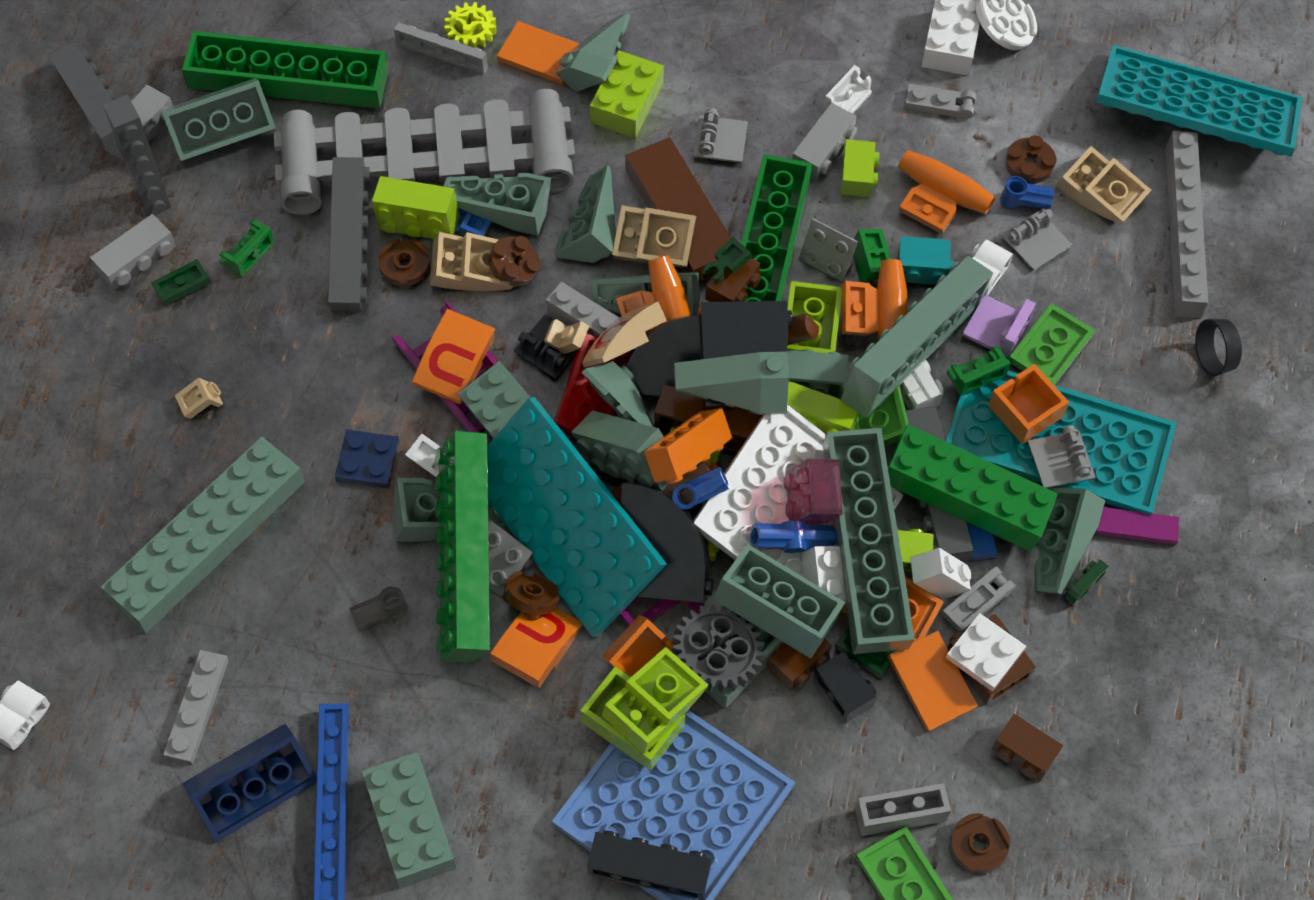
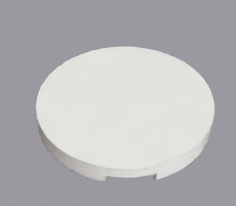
[975,0,1037,50]

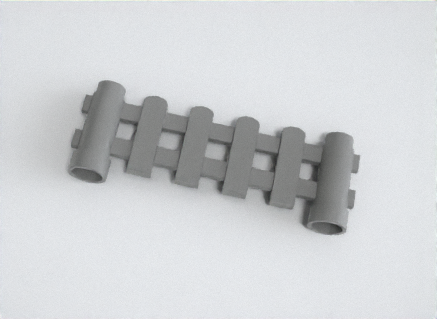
[274,89,575,215]

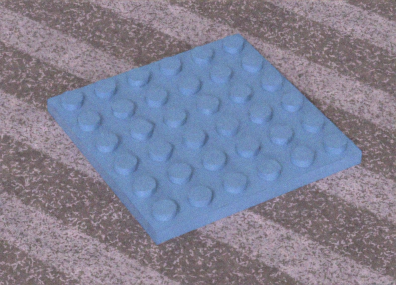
[552,710,795,900]

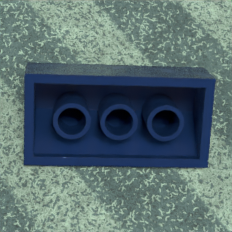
[182,724,317,842]

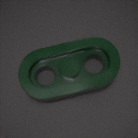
[1065,560,1110,605]

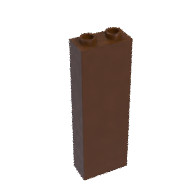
[625,137,731,281]

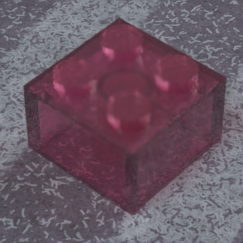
[783,459,843,525]

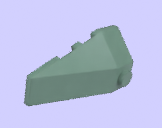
[556,13,630,92]
[555,165,616,263]
[591,272,700,314]
[582,361,655,427]
[392,478,508,542]

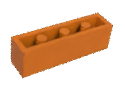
[644,408,732,484]

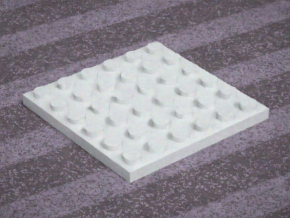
[693,405,903,577]

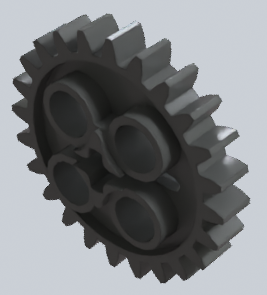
[671,604,765,693]

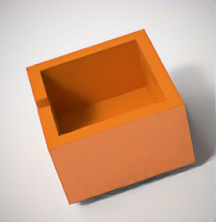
[988,364,1069,444]
[601,614,674,677]

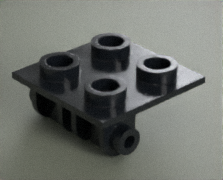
[514,314,578,378]

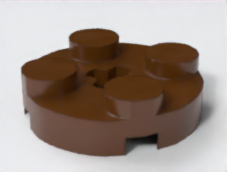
[1005,135,1057,184]
[488,236,541,286]
[379,238,431,289]
[502,571,560,619]
[950,813,1010,874]

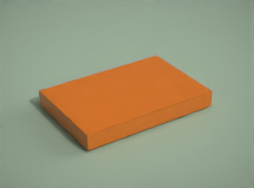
[497,21,580,85]
[887,631,978,732]

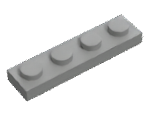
[394,22,488,74]
[163,650,229,765]

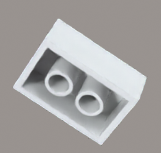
[921,0,980,76]

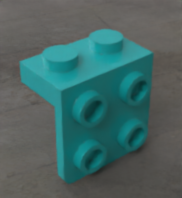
[899,236,954,285]

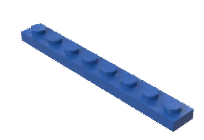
[314,703,349,900]

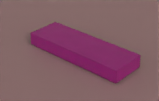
[1095,507,1179,545]

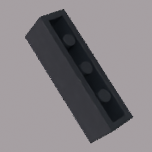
[587,830,712,900]

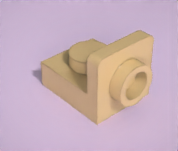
[544,319,589,354]
[174,378,223,419]

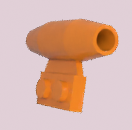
[898,150,995,234]
[616,255,692,335]
[842,259,908,340]

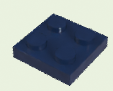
[335,429,400,489]

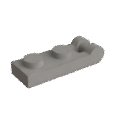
[905,83,976,119]
[941,566,1016,631]

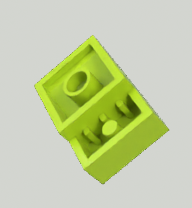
[602,647,708,754]

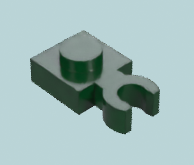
[704,237,752,284]

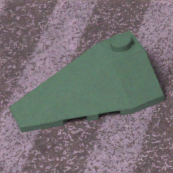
[443,173,551,236]
[674,352,789,415]
[1036,487,1105,594]

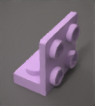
[963,295,1036,358]

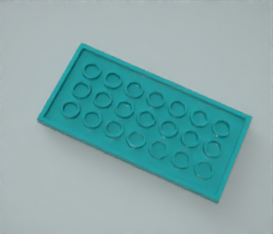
[1096,45,1303,157]
[946,359,1177,515]
[487,397,667,638]

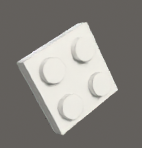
[946,613,1026,692]

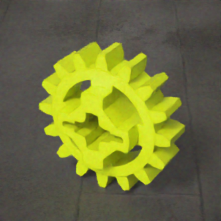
[444,2,497,47]

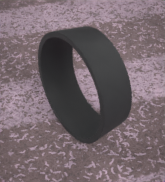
[1195,319,1242,376]

